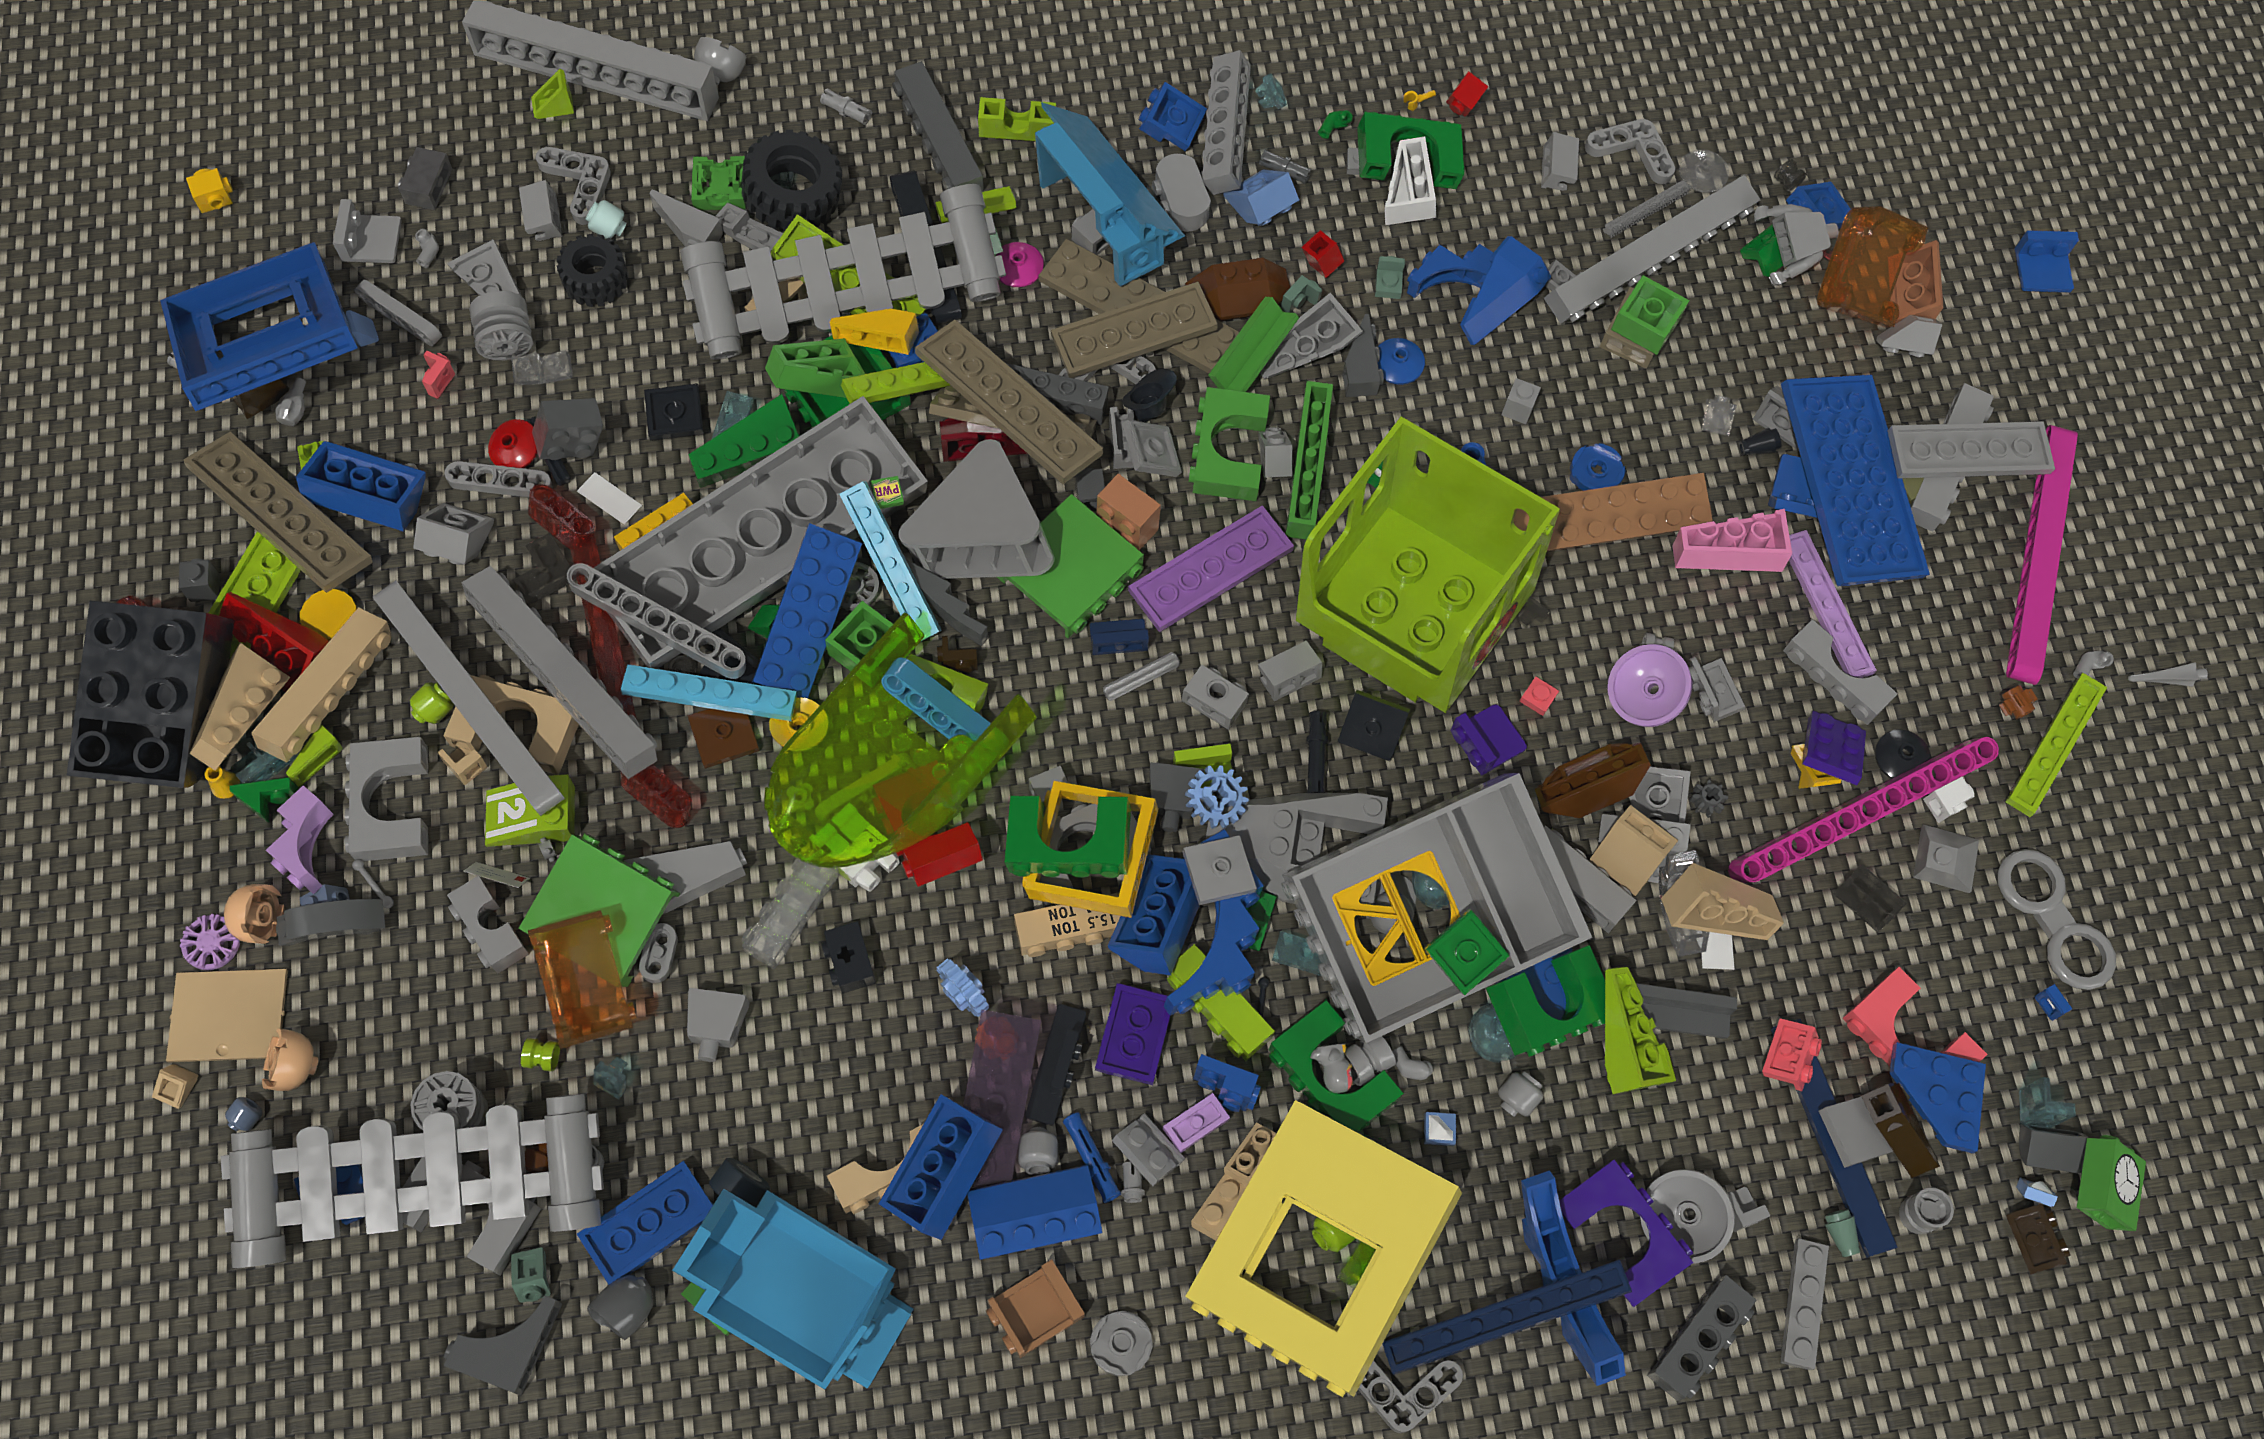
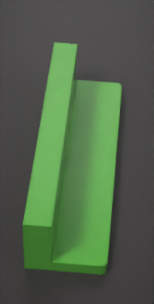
[1208,297,1299,392]

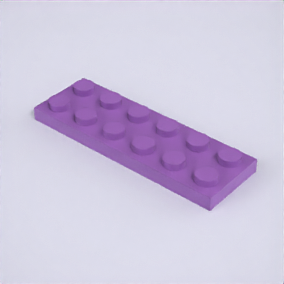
[1128,505,1294,632]

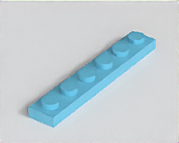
[839,481,942,644]
[621,664,797,721]

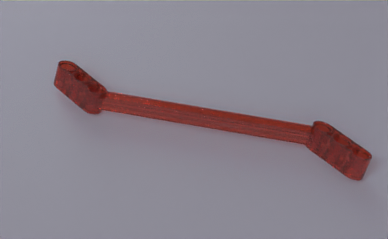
[528,484,692,828]

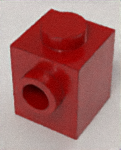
[1446,71,1488,117]
[1301,230,1344,278]

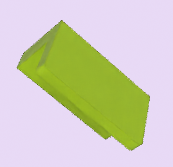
[1173,744,1233,788]

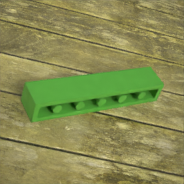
[1285,381,1333,540]

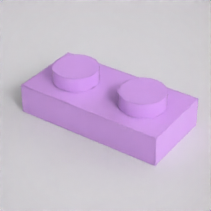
[1163,1093,1230,1153]

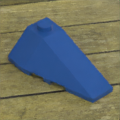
[1460,236,1551,345]

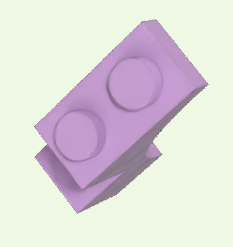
[266,786,334,894]

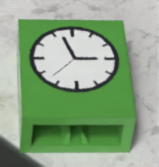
[2076,1135,2146,1231]

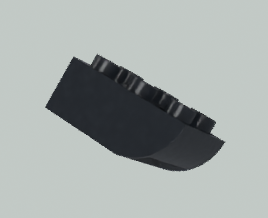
[66,600,235,788]

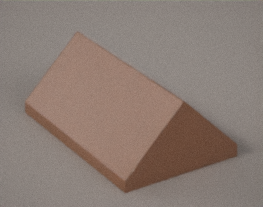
[1888,240,1943,324]

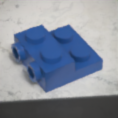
[1138,82,1207,151]
[1786,182,1858,229]
[1193,1054,1261,1112]

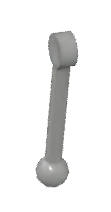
[352,859,393,909]

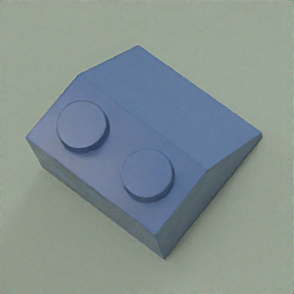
[1223,170,1299,226]

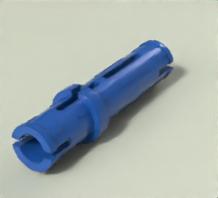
[1063,1112,1121,1203]

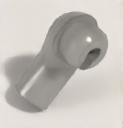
[415,229,439,268]

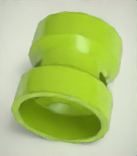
[521,1037,560,1072]

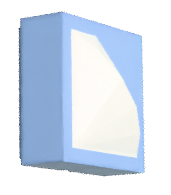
[2016,1177,2057,1207]

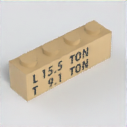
[1014,892,1120,957]

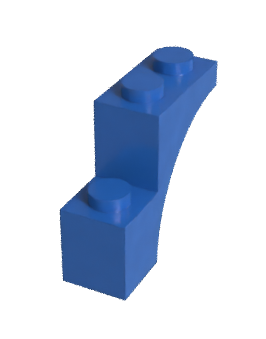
[1407,244,1493,298]

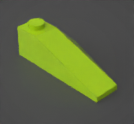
[1605,967,1676,1094]

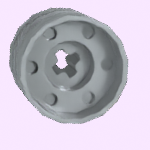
[469,291,533,361]
[411,1071,489,1130]

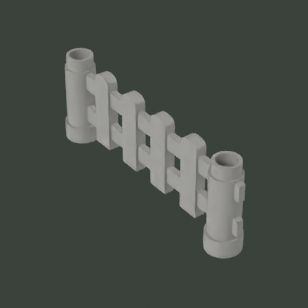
[680,184,1006,360]
[221,1094,604,1268]

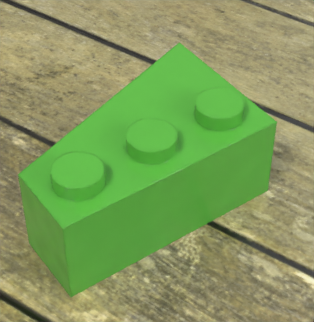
[765,338,865,398]

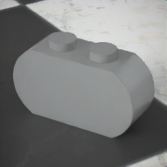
[1152,154,1211,232]

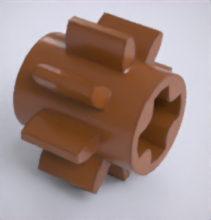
[1999,685,2038,720]

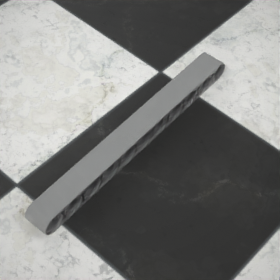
[373,580,565,816]

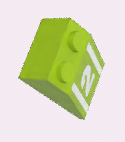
[485,774,575,847]

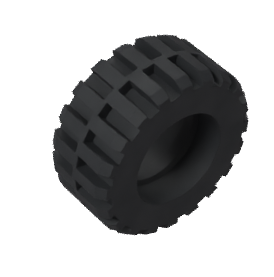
[741,130,843,231]

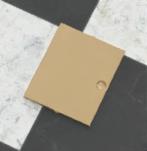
[166,969,288,1063]

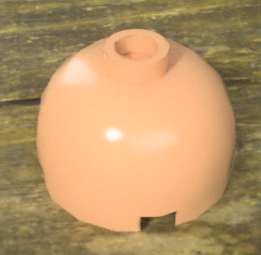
[224,884,285,944]
[262,1029,318,1091]

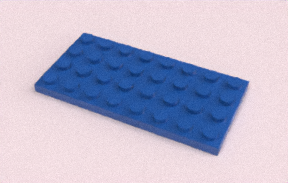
[1781,375,1930,587]

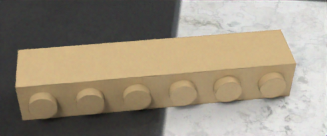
[251,607,392,762]

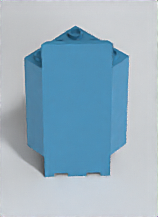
[1035,102,1185,286]
[672,1189,913,1390]

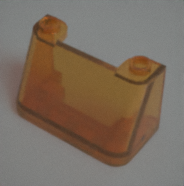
[1817,206,1929,327]
[528,910,637,1049]

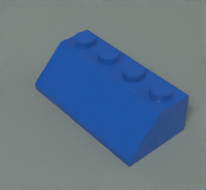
[296,441,426,531]
[1108,854,1199,975]
[879,1094,1003,1240]
[967,1165,1103,1260]

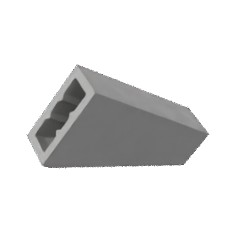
[624,841,747,915]

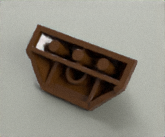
[1185,258,1291,320]
[1535,743,1651,818]

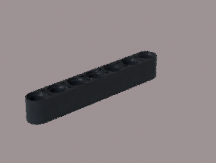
[890,170,962,325]

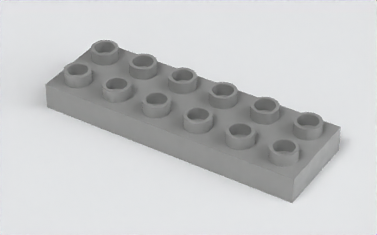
[584,396,928,669]

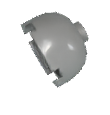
[694,37,746,85]

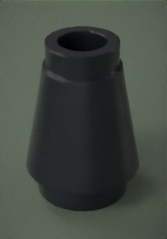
[1739,428,1782,456]

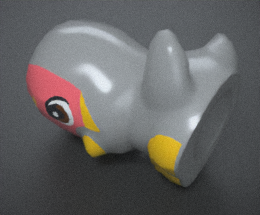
[1310,1044,1353,1093]

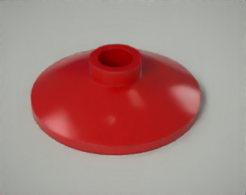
[488,419,537,468]

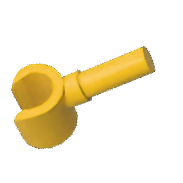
[1403,90,1436,111]

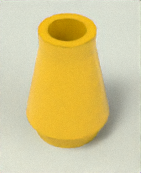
[205,766,240,799]

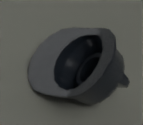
[1122,369,1177,423]

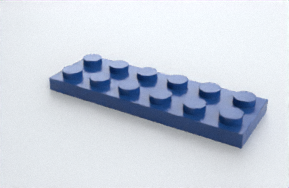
[752,523,862,698]

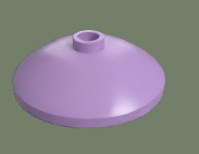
[1608,644,1692,727]

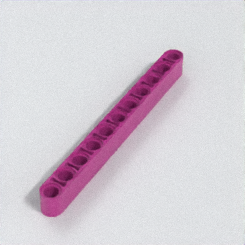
[2006,425,2078,685]
[1728,737,1999,883]

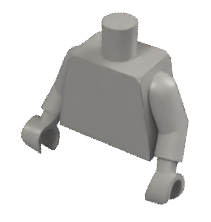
[1754,204,1838,286]

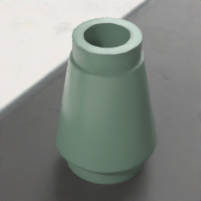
[1824,1209,1860,1257]

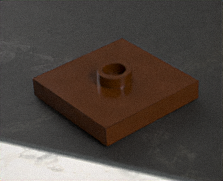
[687,708,759,769]

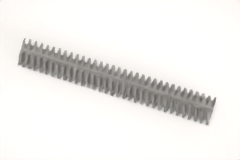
[1603,180,1691,238]

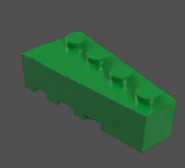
[688,394,799,488]

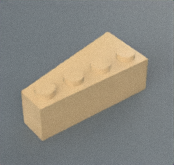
[190,643,290,771]
[1661,863,1784,940]

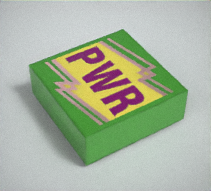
[870,476,904,509]

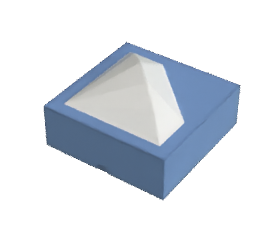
[1424,1112,1456,1146]

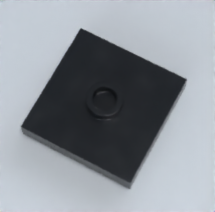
[644,383,704,441]
[1337,690,1410,761]

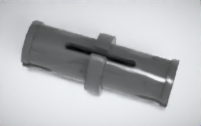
[1259,149,1312,184]

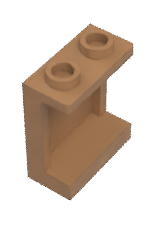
[985,1259,1085,1358]

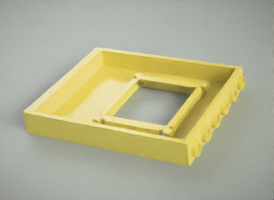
[1185,1100,1462,1397]

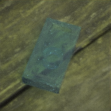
[712,391,754,439]
[1272,931,1321,976]

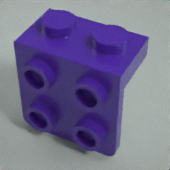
[1450,705,1527,776]

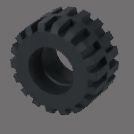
[556,234,628,307]

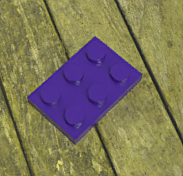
[1802,711,1866,785]
[1095,983,1170,1085]

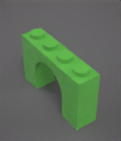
[1189,387,1270,501]

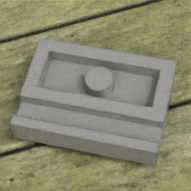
[1112,1113,1185,1186]

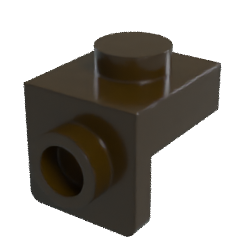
[937,636,978,674]

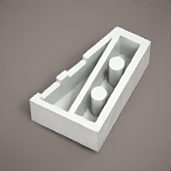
[1385,137,1436,225]

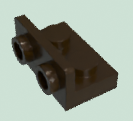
[2006,1204,2071,1275]

